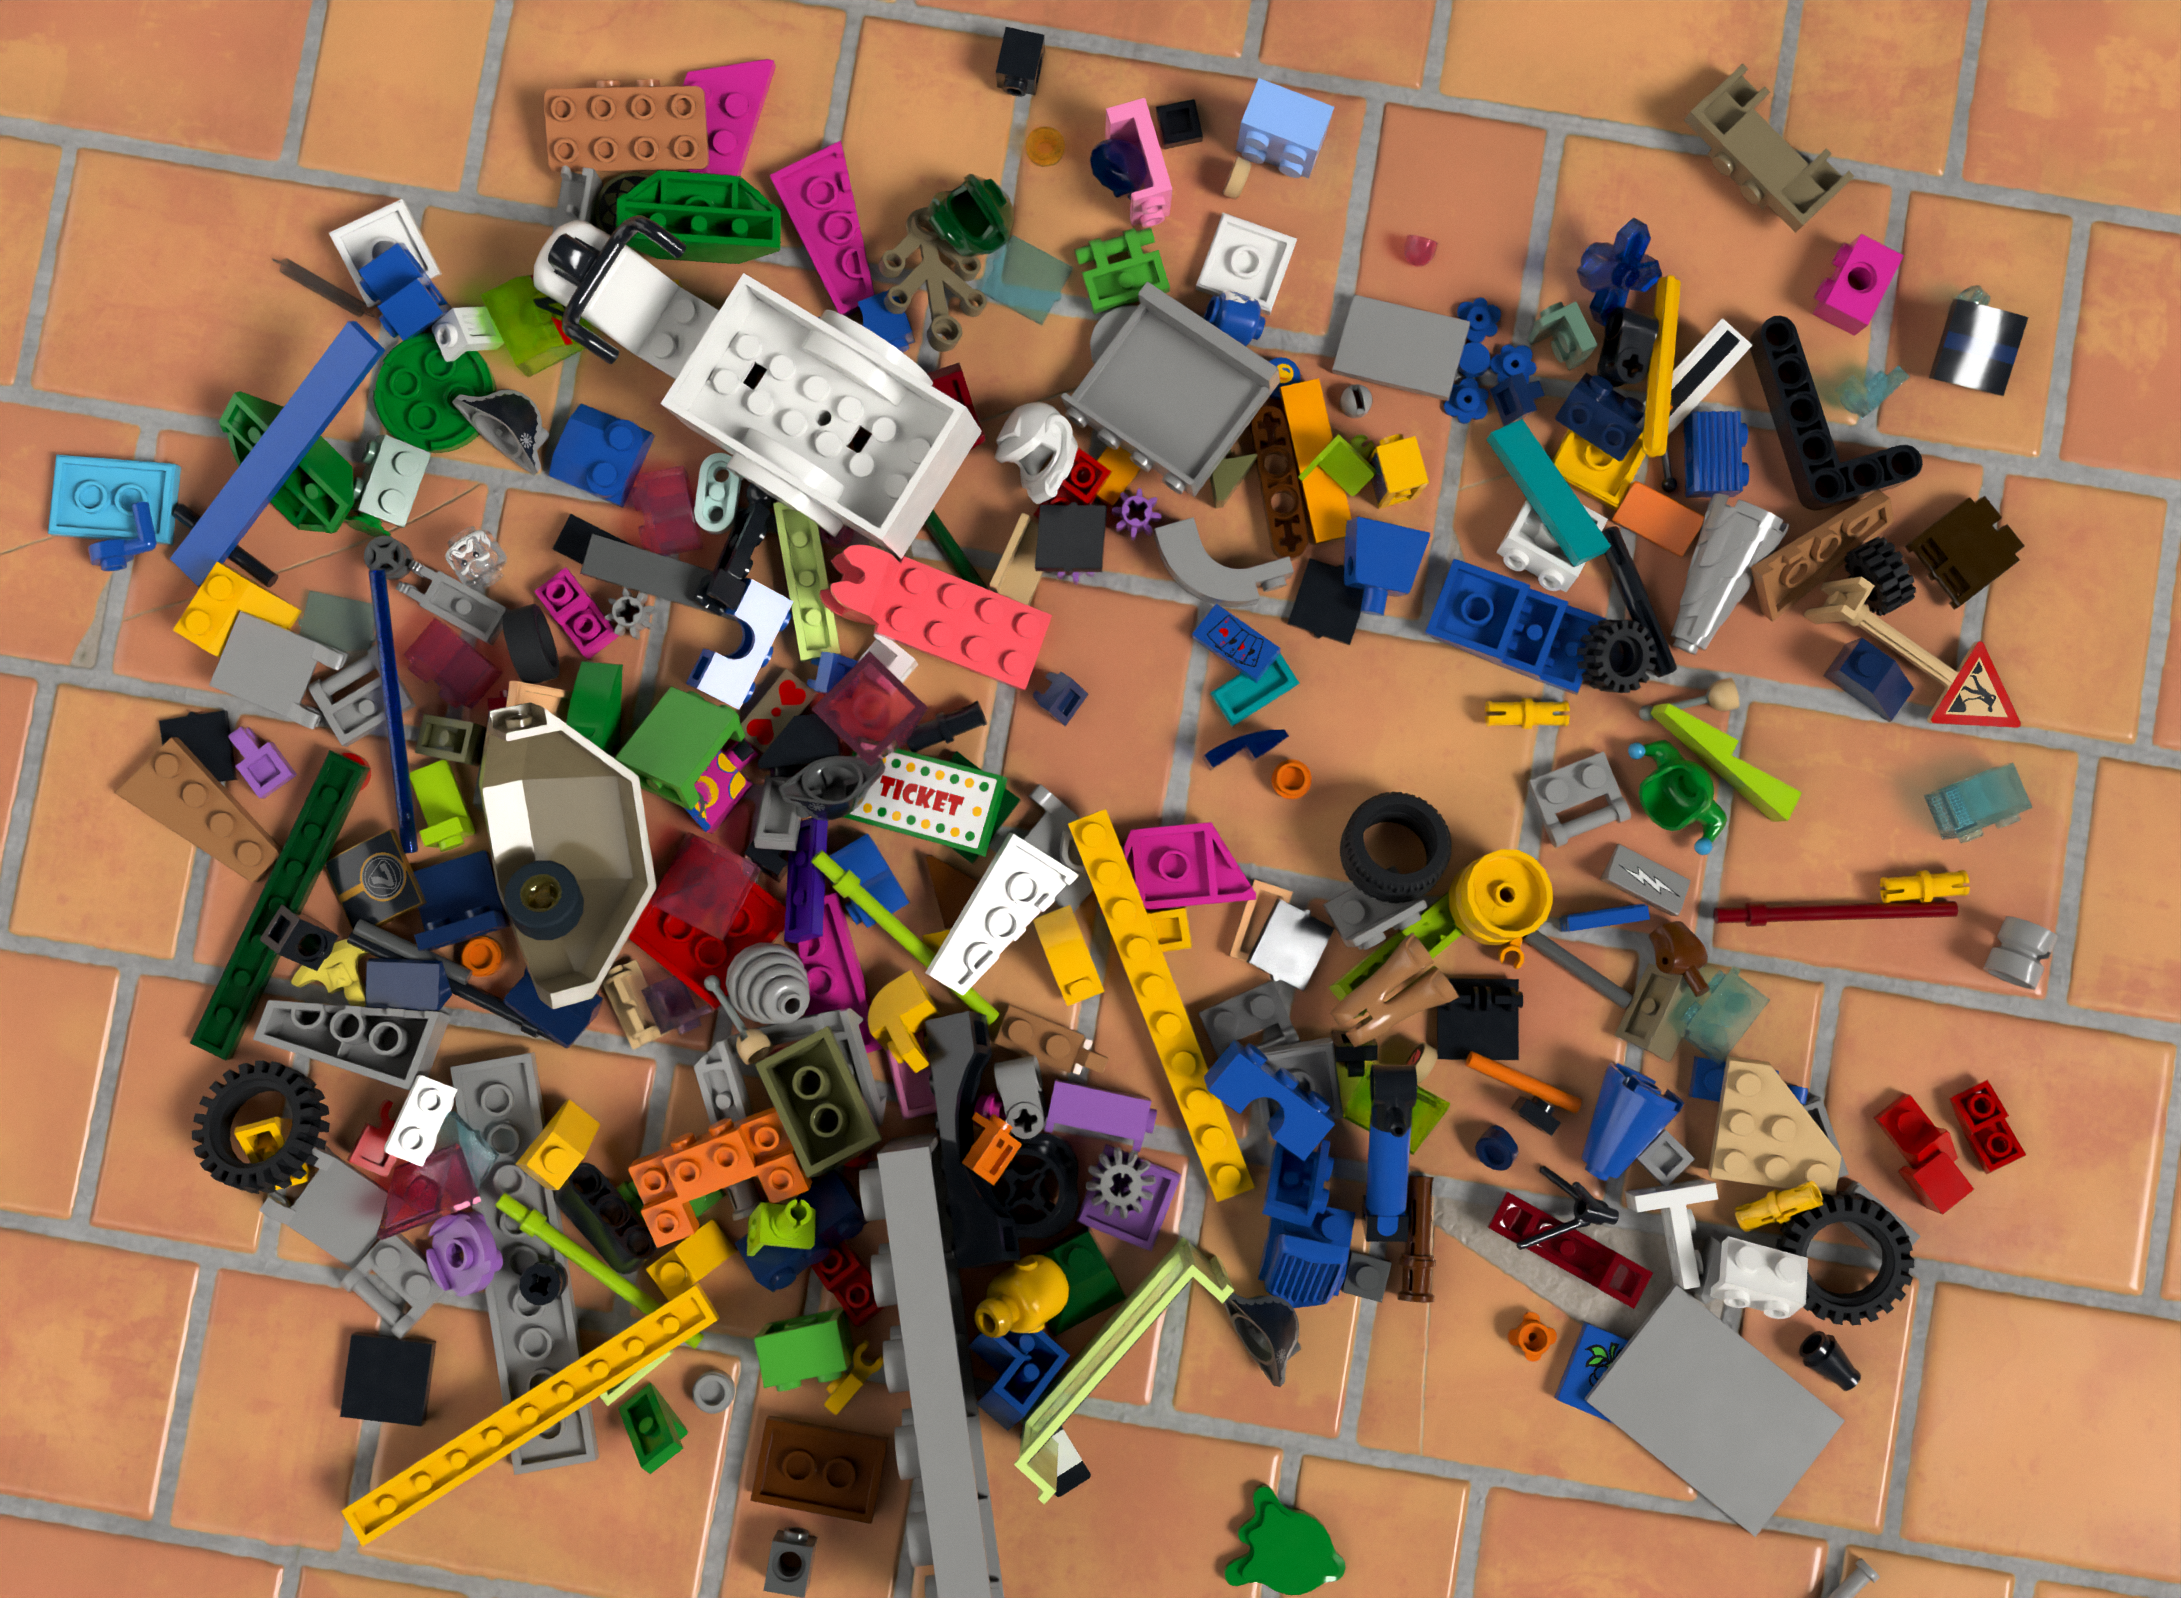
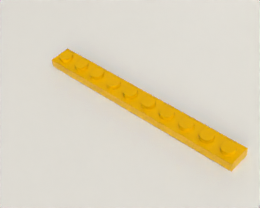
[1068,808,1255,1202]
[341,1283,720,1547]

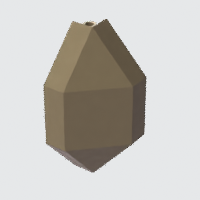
[479,702,656,1009]

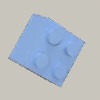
[1236,78,1334,179]

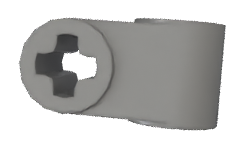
[994,1055,1048,1139]

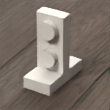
[1625,1179,1718,1289]

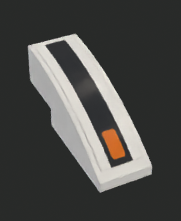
[1643,318,1752,435]

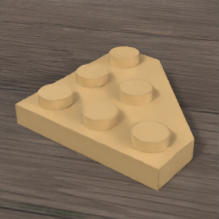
[1708,1056,1842,1195]

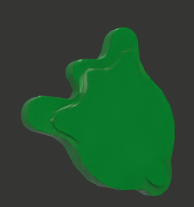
[1224,1484,1346,1595]

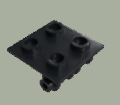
[1437,978,1523,1060]

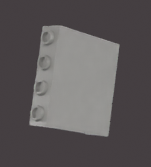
[1061,281,1280,497]

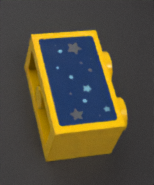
[1367,434,1429,509]

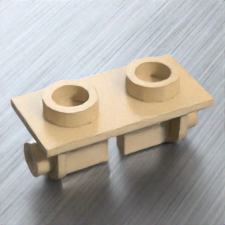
[602,959,670,1050]

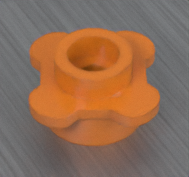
[1507,1312,1557,1362]

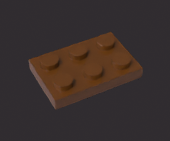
[750,1415,889,1524]

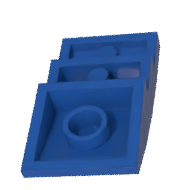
[1425,559,1606,695]

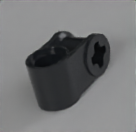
[1597,306,1659,388]

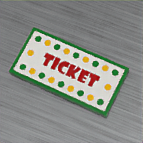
[843,738,1008,857]

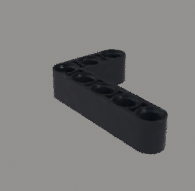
[1749,315,1923,511]

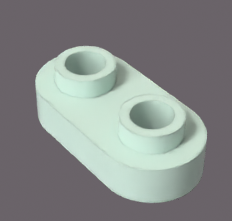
[694,453,742,535]

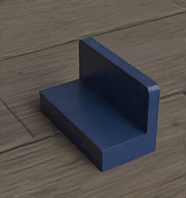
[504,966,603,1048]

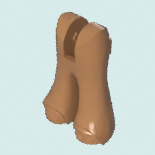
[1330,933,1459,1047]

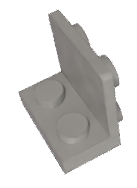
[1323,865,1428,950]

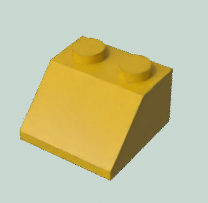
[173,562,302,658]

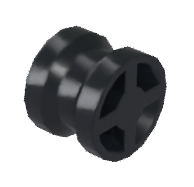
[519,1259,568,1305]

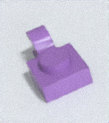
[228,726,297,799]

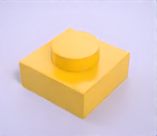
[1147,906,1193,952]

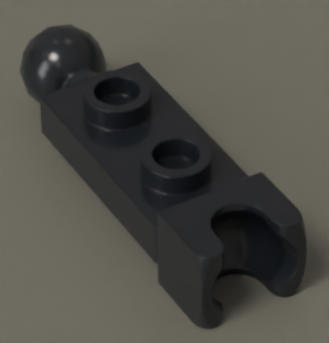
[693,483,777,616]

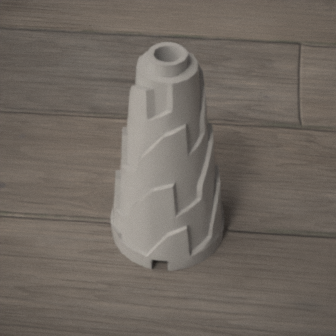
[1671,493,1789,655]

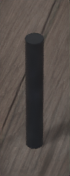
[172,504,278,588]

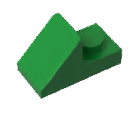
[618,1383,688,1474]

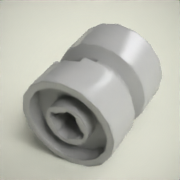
[1983,916,2058,990]

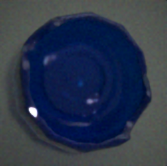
[1090,138,1147,200]

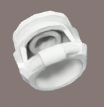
[994,402,1078,504]

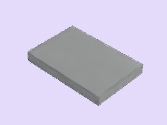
[1332,295,1470,401]

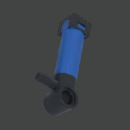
[1361,1065,1417,1242]

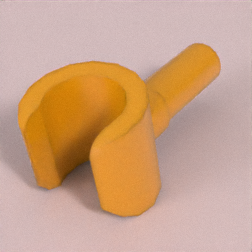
[1497,937,1524,969]

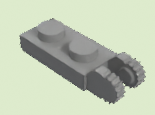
[395,559,510,646]

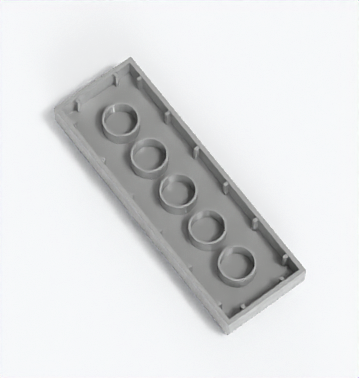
[859,1132,1005,1598]

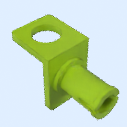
[1298,434,1377,496]
[747,1199,816,1256]

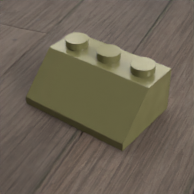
[755,1026,883,1178]

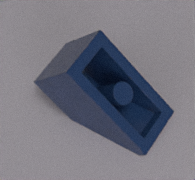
[1823,638,1914,722]

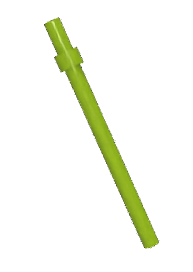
[811,850,999,1025]
[494,1192,704,1349]

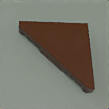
[926,855,979,929]

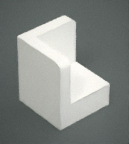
[858,634,918,695]

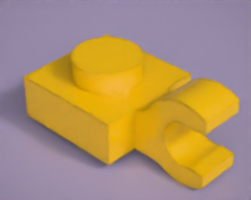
[824,1340,884,1415]

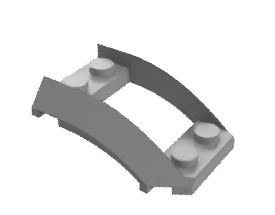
[694,1008,886,1127]

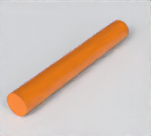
[1465,1051,1582,1114]

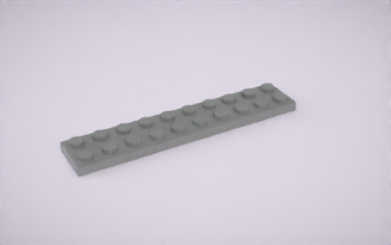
[450,1052,599,1475]

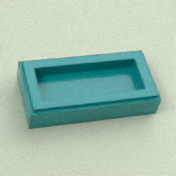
[1210,653,1300,727]

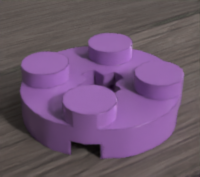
[426,1211,503,1297]

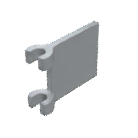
[209,610,349,730]
[988,784,1093,913]
[259,1145,404,1269]

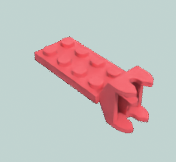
[819,544,1052,691]

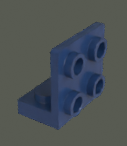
[413,850,510,951]

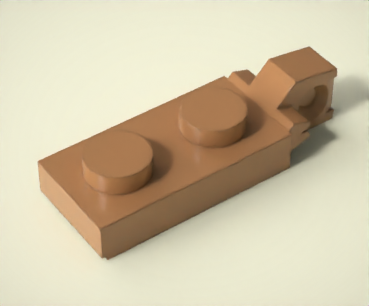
[994,1005,1108,1075]

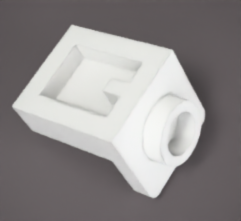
[432,306,505,362]

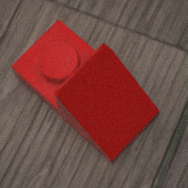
[1873,1093,1958,1169]

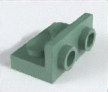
[1528,301,1598,371]

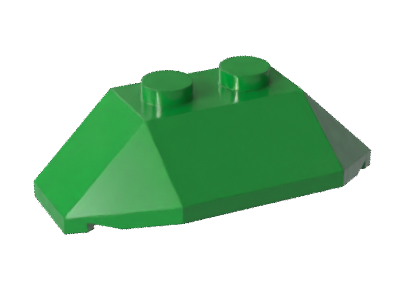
[616,170,781,264]
[219,391,354,534]

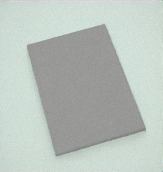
[1584,1283,1845,1537]

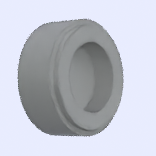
[692,1370,735,1414]

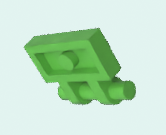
[1074,227,1170,314]

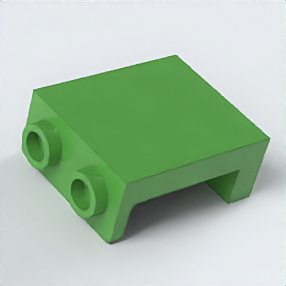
[615,686,746,810]

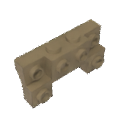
[1684,64,1854,233]

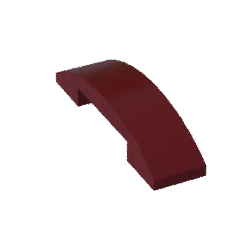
[1487,1191,1653,1309]

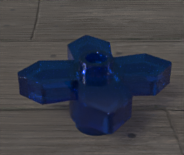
[1577,218,1662,327]

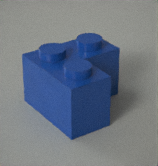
[358,243,452,341]
[968,1330,1070,1431]

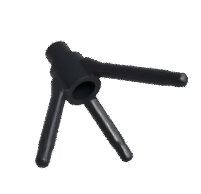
[1516,1166,1619,1250]

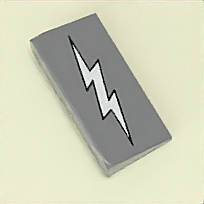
[1600,844,1691,916]

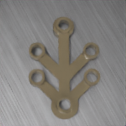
[878,207,987,352]

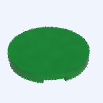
[373,333,496,453]

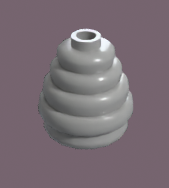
[726,943,810,1024]

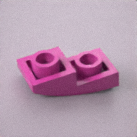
[534,567,619,660]

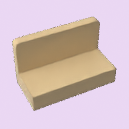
[989,512,1044,606]

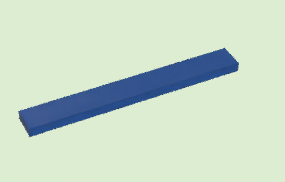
[170,321,386,587]

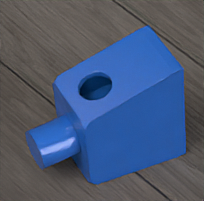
[1344,517,1430,616]

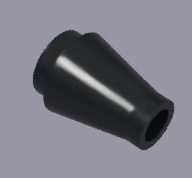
[1799,1331,1861,1391]

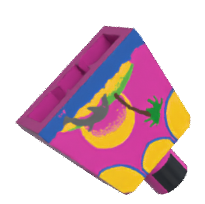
[684,738,759,834]

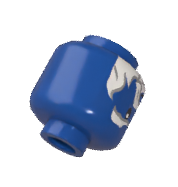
[1204,290,1265,346]

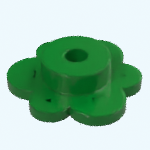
[344,513,391,537]

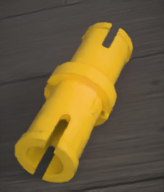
[1485,698,1570,729]
[1880,870,1970,903]
[1735,1180,1823,1232]

